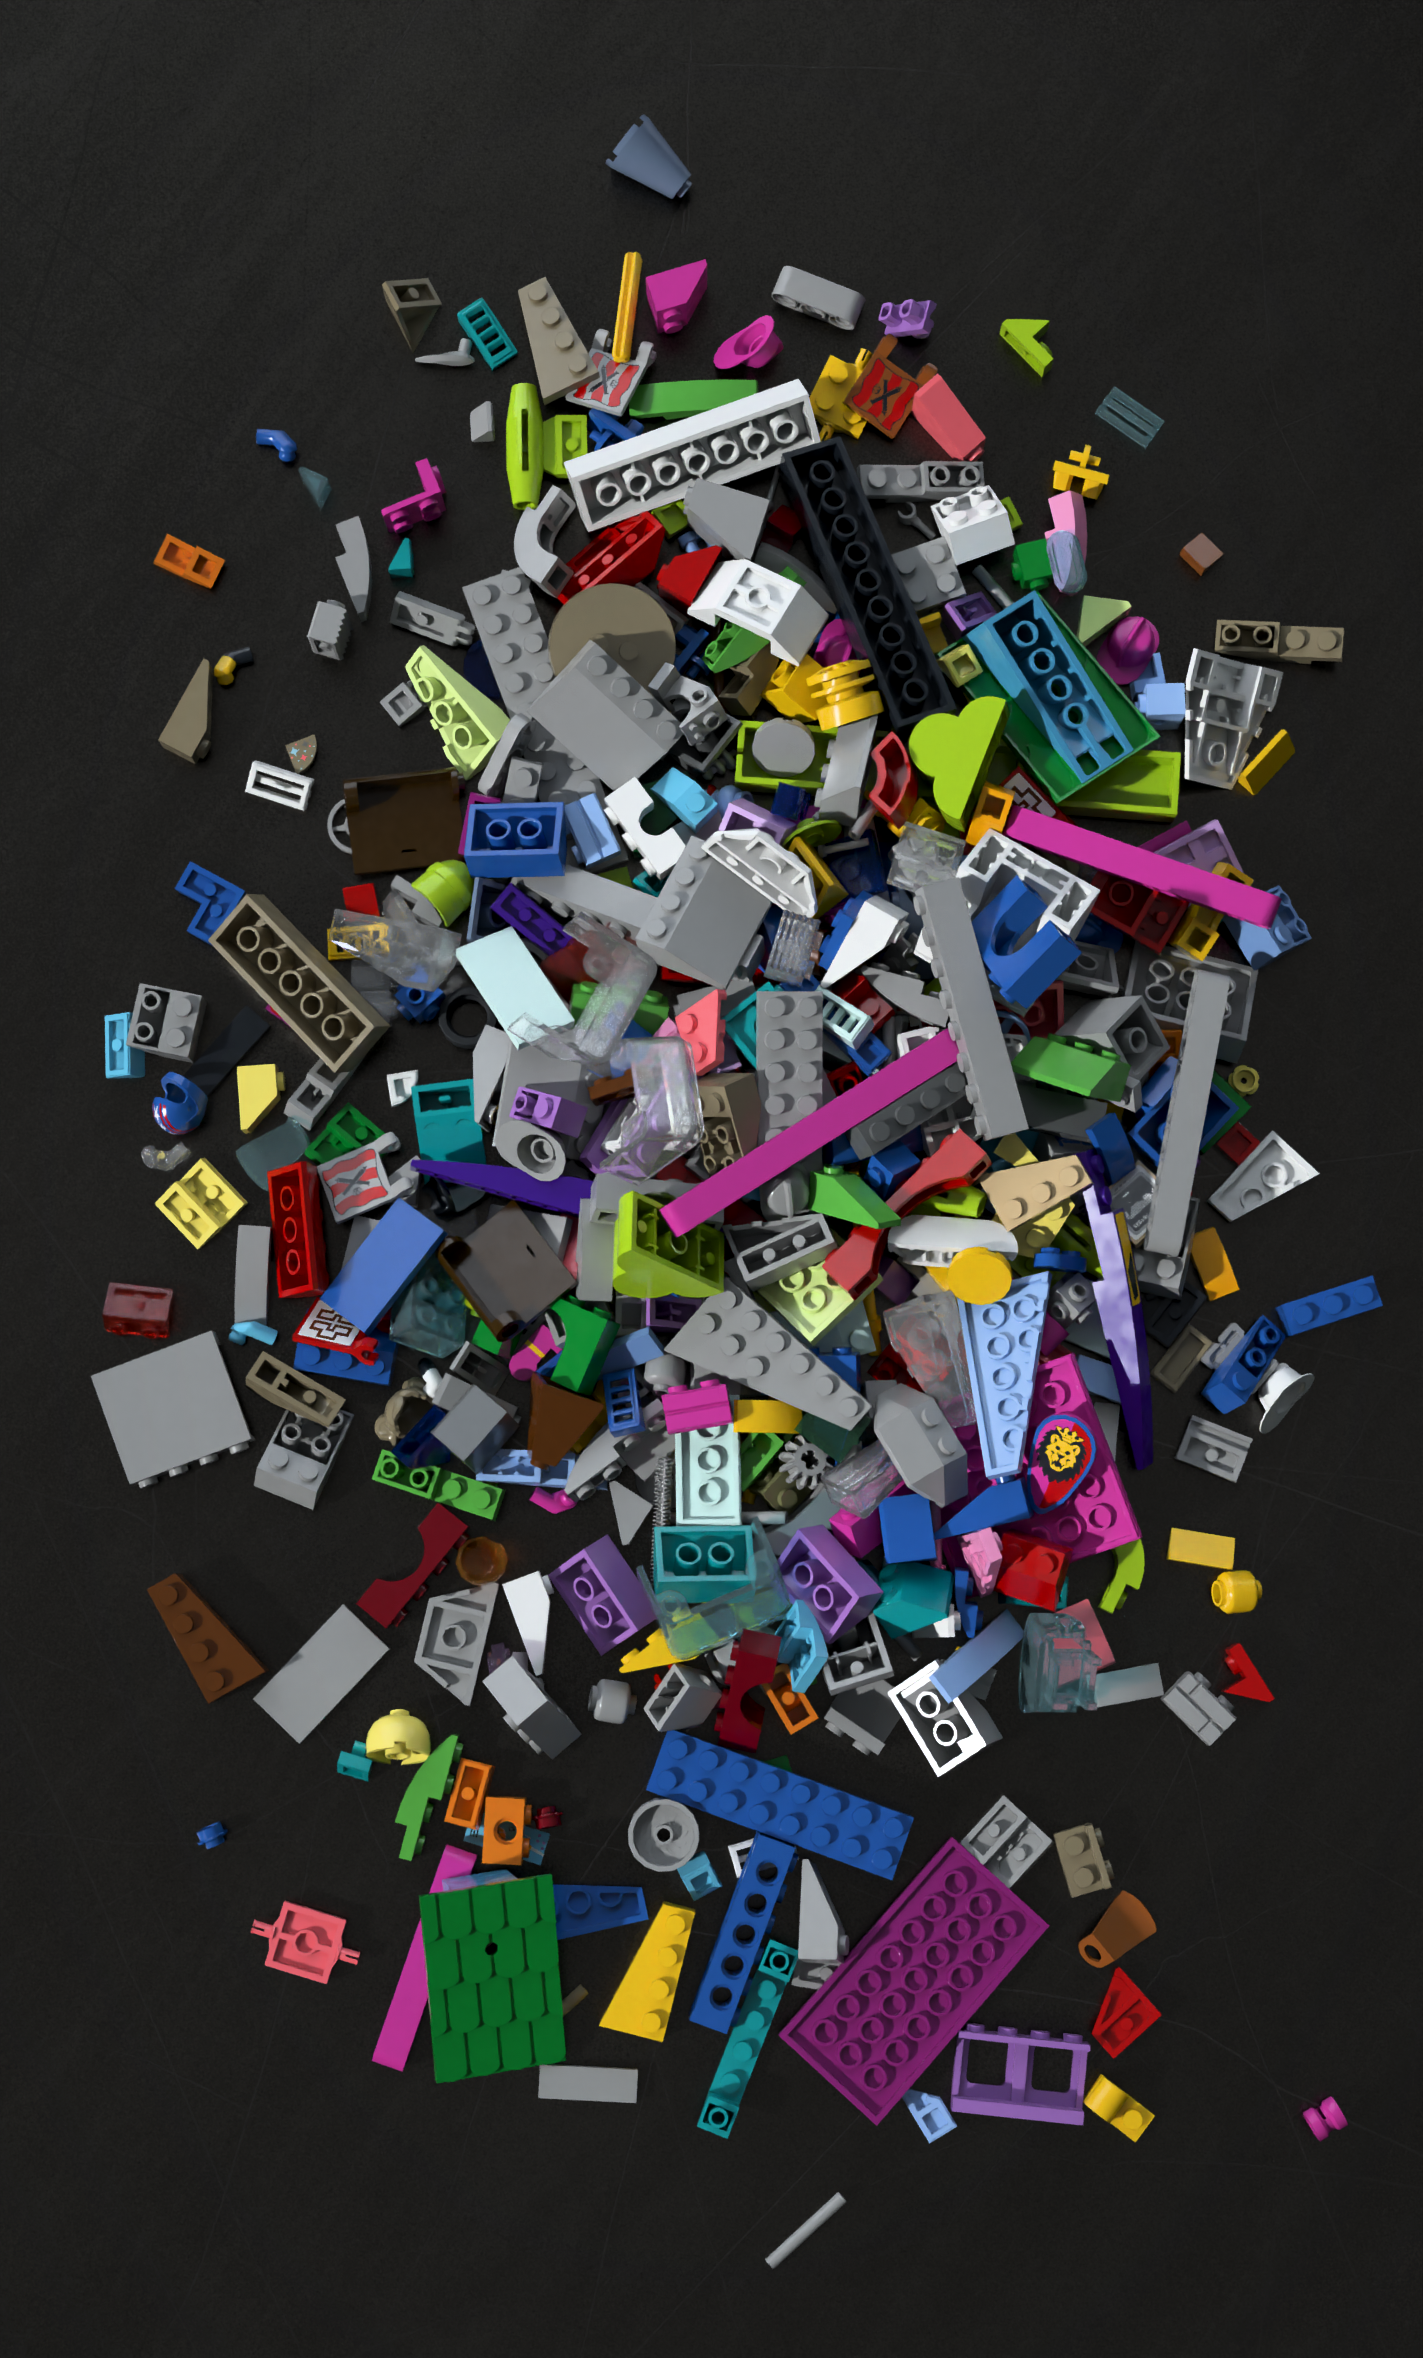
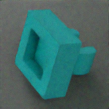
[337,1740,372,1781]

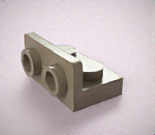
[1052,1823,1115,1898]

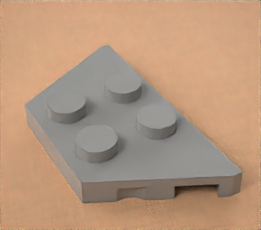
[414,1583,500,1706]

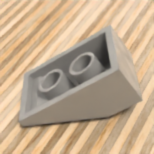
[888,1659,1003,1777]

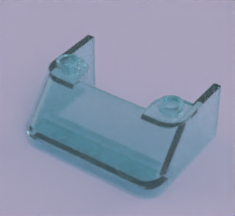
[636,1516,791,1660]

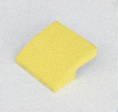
[155,1158,248,1249]

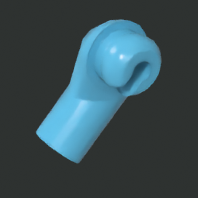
[229,1321,278,1345]

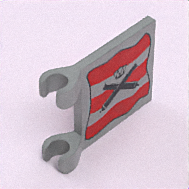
[565,329,657,417]
[317,1132,417,1224]

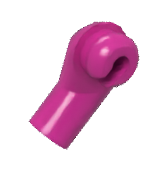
[529,1486,578,1514]

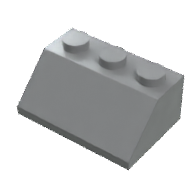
[814,714,878,827]

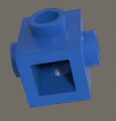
[394,970,446,1024]

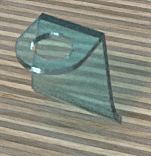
[236,1117,310,1191]

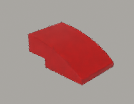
[1090,871,1190,955]

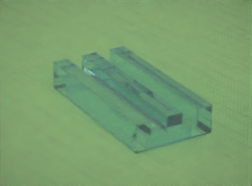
[1095,386,1165,449]

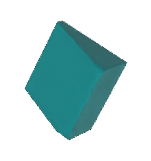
[388,538,415,578]

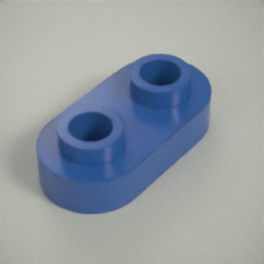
[1033,1247,1087,1273]

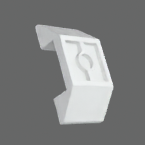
[687,559,829,667]

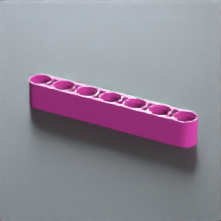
[372,1844,478,2072]

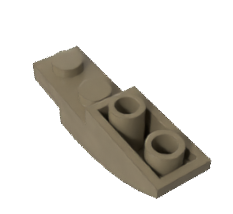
[1215,620,1345,664]

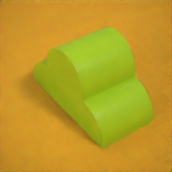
[909,696,1010,832]
[612,1190,724,1298]

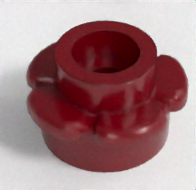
[531,1806,563,1830]

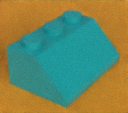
[654,1525,756,1603]

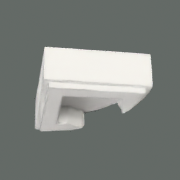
[387,1070,419,1107]

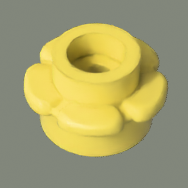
[1228,1065,1259,1096]

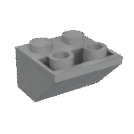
[126,983,207,1063]

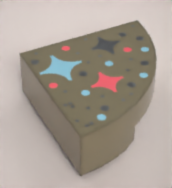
[285,734,318,775]

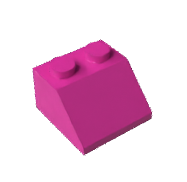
[646,259,707,334]

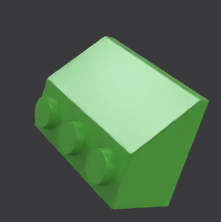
[1011,1033,1131,1102]

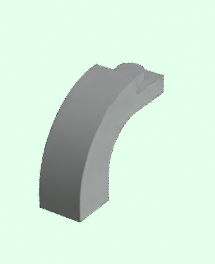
[514,485,577,598]

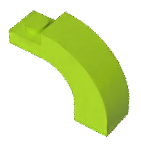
[1098,1539,1145,1613]

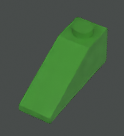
[808,1164,901,1229]

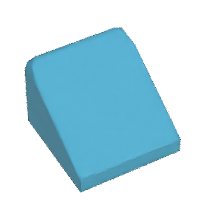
[677,1851,723,1901]

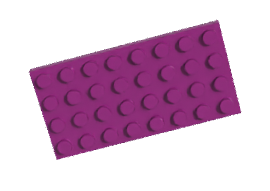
[778,1837,1050,2126]

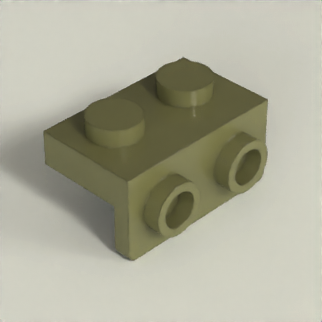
[748,1449,819,1516]

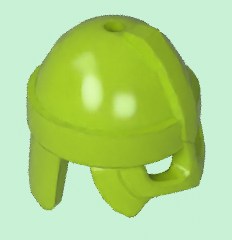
[411,860,475,927]

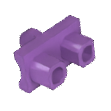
[878,299,937,339]

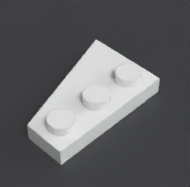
[1207,1130,1320,1222]

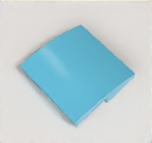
[775,1599,828,1693]

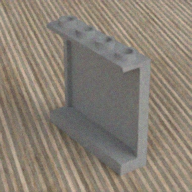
[91,1330,255,1489]

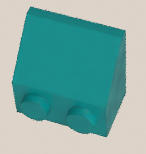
[872,1562,955,1639]

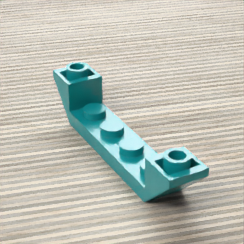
[697,1939,798,2139]

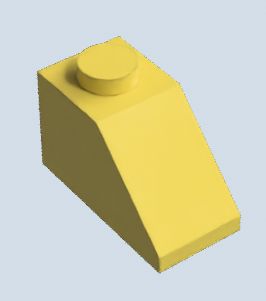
[237,1064,285,1134]

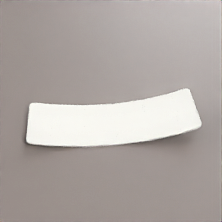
[1094,1402,1120,1461]

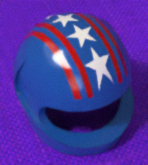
[152,1072,208,1135]

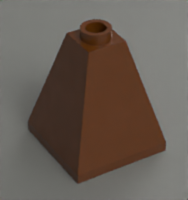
[527,1371,604,1470]

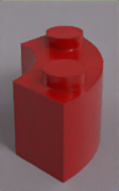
[868,731,918,829]

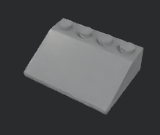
[526,640,684,791]
[635,836,773,990]
[1121,941,1258,1064]
[492,1029,610,1162]

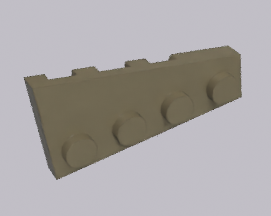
[518,277,600,405]

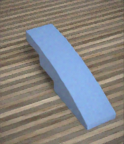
[476,1449,608,1490]
[928,1609,1027,1704]

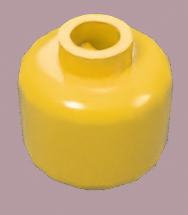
[1211,1570,1262,1614]

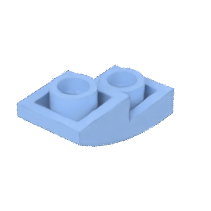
[1076,1354,1121,1405]

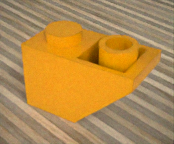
[965,781,1016,846]

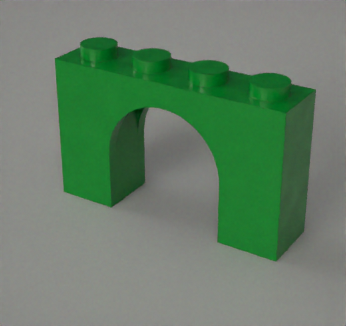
[471,1294,621,1396]

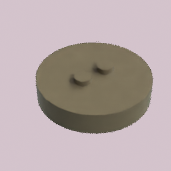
[548,583,676,696]

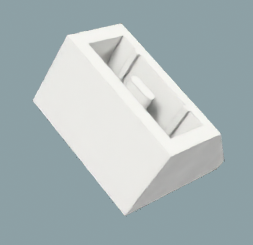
[931,485,1015,565]

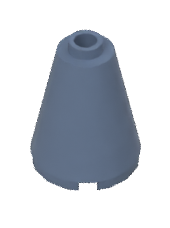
[605,114,692,199]

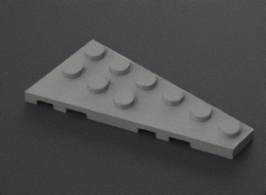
[664,1277,873,1431]

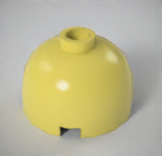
[366,1709,431,1765]

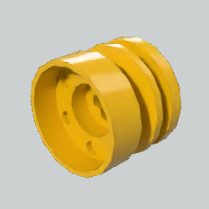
[806,659,884,731]

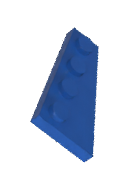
[553,1885,649,1940]

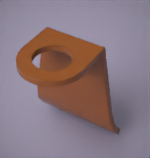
[1078,1890,1157,1968]

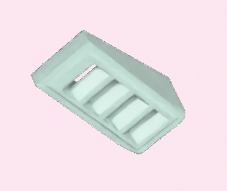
[815,985,874,1050]

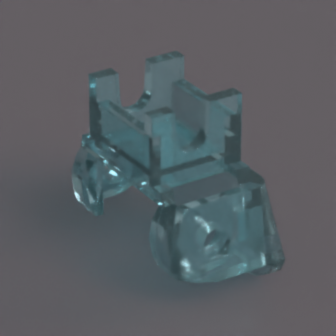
[1019,1613,1102,1713]

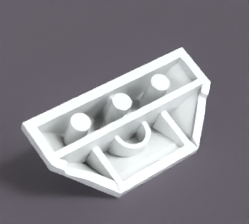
[701,828,818,925]

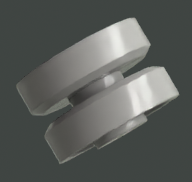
[628,1797,699,1872]

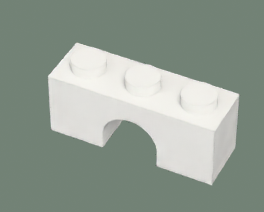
[603,777,686,881]

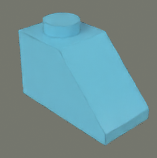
[651,767,718,834]

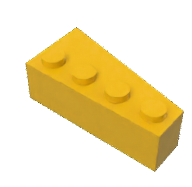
[599,1901,695,2042]

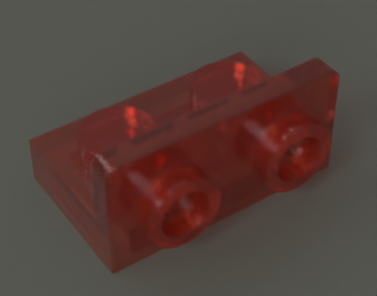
[102,1282,174,1339]

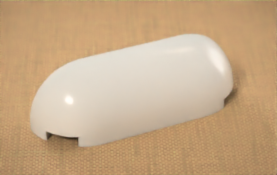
[888,1215,1018,1268]

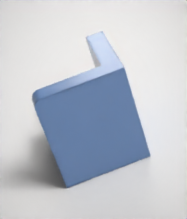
[1129,652,1166,701]

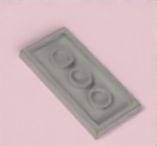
[253,1604,390,1744]

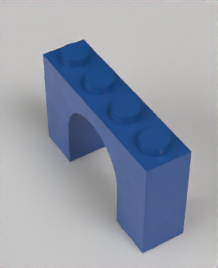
[972,875,1082,1009]

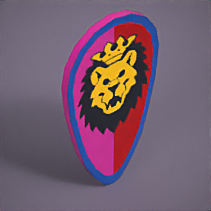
[1027,1413,1098,1514]

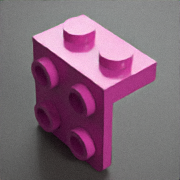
[381,458,446,533]

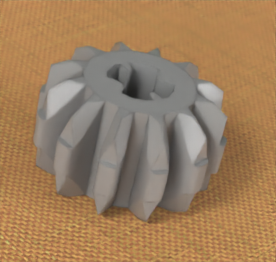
[778,1435,834,1490]

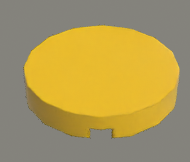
[947,1247,1012,1305]

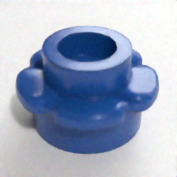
[196,1821,228,1849]

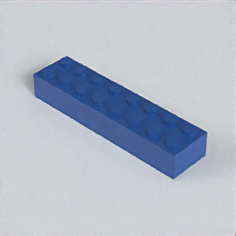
[646,1730,914,1880]

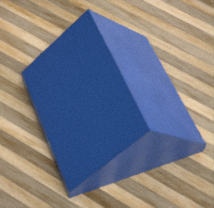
[878,1494,937,1564]

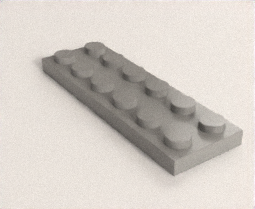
[756,991,823,1177]

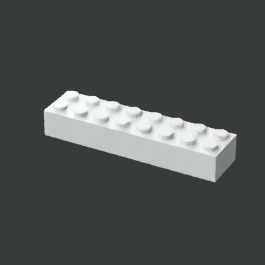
[564,379,821,532]

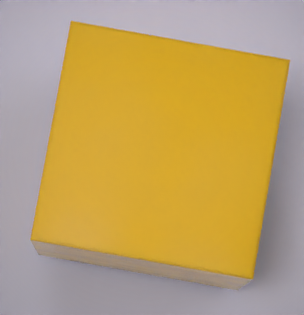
[760,654,828,723]

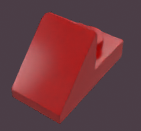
[830,972,895,1034]
[1221,1643,1275,1702]

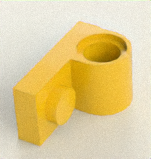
[1083,2074,1155,2143]

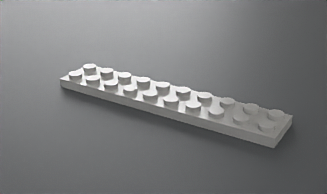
[462,567,629,874]

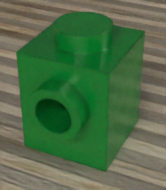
[1011,538,1055,591]

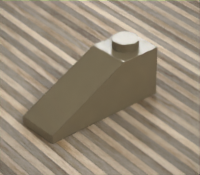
[158,658,213,764]
[246,1351,346,1428]

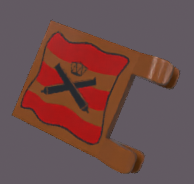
[842,333,938,439]

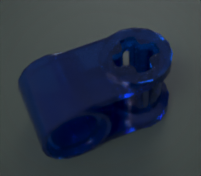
[770,782,811,821]

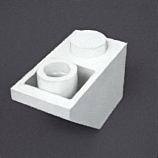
[912,1604,961,1638]

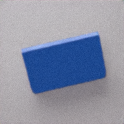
[1135,1056,1178,1119]

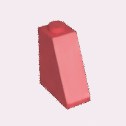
[911,373,986,462]

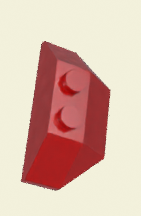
[557,511,666,605]

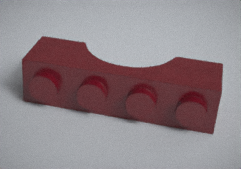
[356,1502,470,1628]
[714,1629,782,1754]

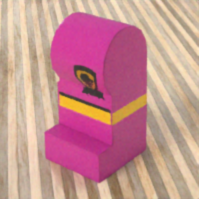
[509,1324,563,1382]

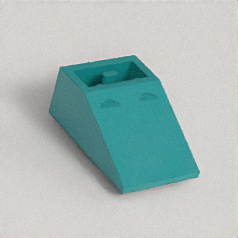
[411,1079,487,1184]

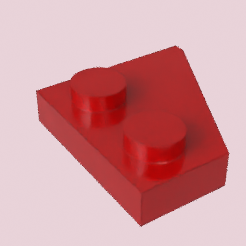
[1091,1967,1162,2059]

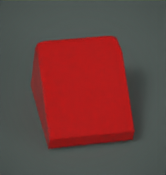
[342,883,380,923]

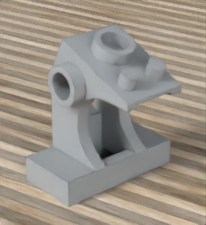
[648,662,729,746]

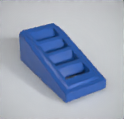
[602,1368,646,1438]

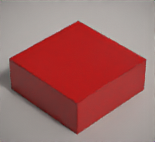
[1215,1121,1261,1167]

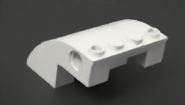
[913,828,1100,1017]

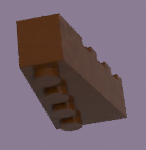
[147,1573,270,1704]

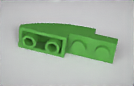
[701,566,807,673]
[372,1449,506,1521]
[395,1734,464,1861]

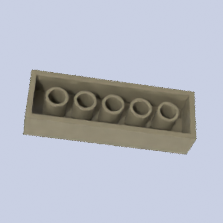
[208,894,390,1073]

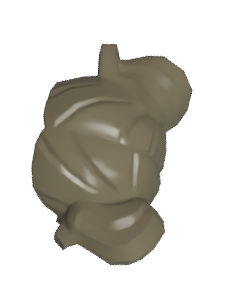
[375,1377,438,1446]

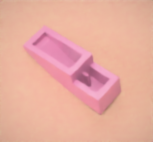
[1045,490,1087,596]

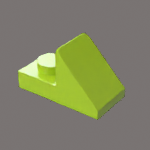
[1000,319,1054,377]

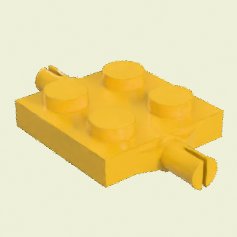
[809,348,873,441]

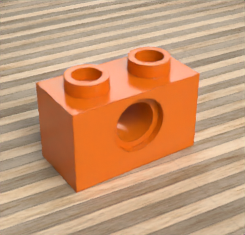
[761,1663,819,1735]
[482,1795,532,1865]

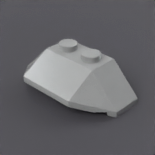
[874,1383,968,1508]

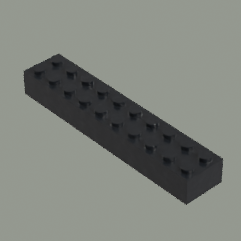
[778,436,957,740]

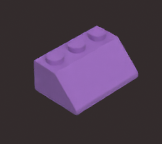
[768,1524,884,1644]
[548,1534,661,1656]

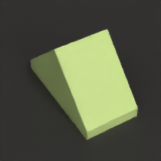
[1077,595,1132,647]

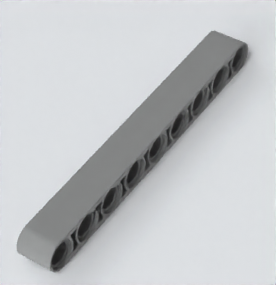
[1144,969,1230,1256]

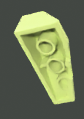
[405,645,510,780]

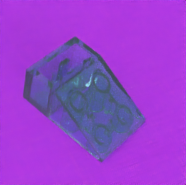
[389,1250,467,1358]

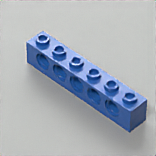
[688,1831,798,2034]

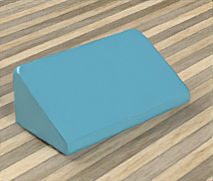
[105,1012,145,1079]

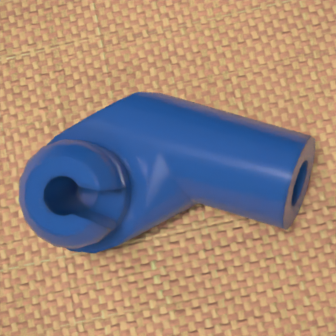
[256,429,297,461]

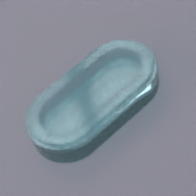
[1046,530,1087,593]

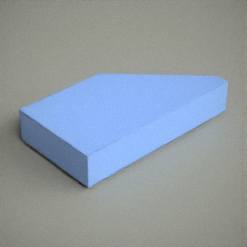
[902,2088,957,2144]

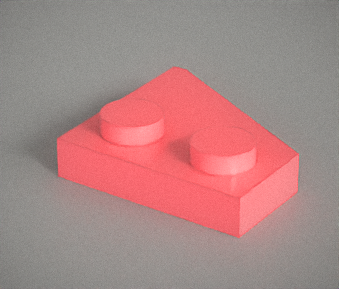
[675,989,727,1076]

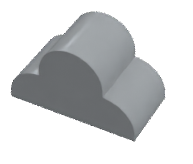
[821,1557,894,1696]

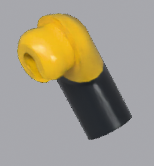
[214,646,254,685]

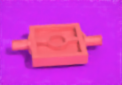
[251,1901,361,1984]

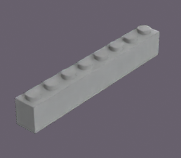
[518,864,766,983]
[913,877,1029,1142]

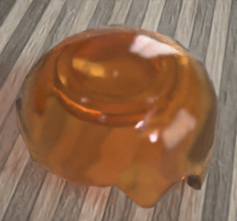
[455,1536,508,1586]

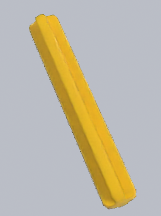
[612,252,642,363]

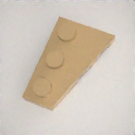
[978,1155,1094,1232]

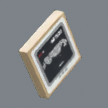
[1109,1160,1156,1249]

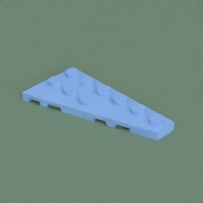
[957,1271,1052,1480]

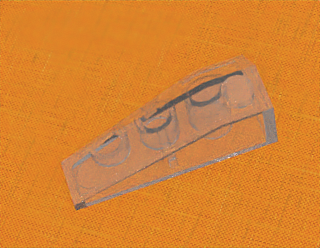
[328,909,462,992]
[883,1291,977,1428]

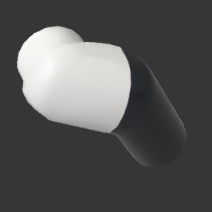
[417,1357,443,1398]

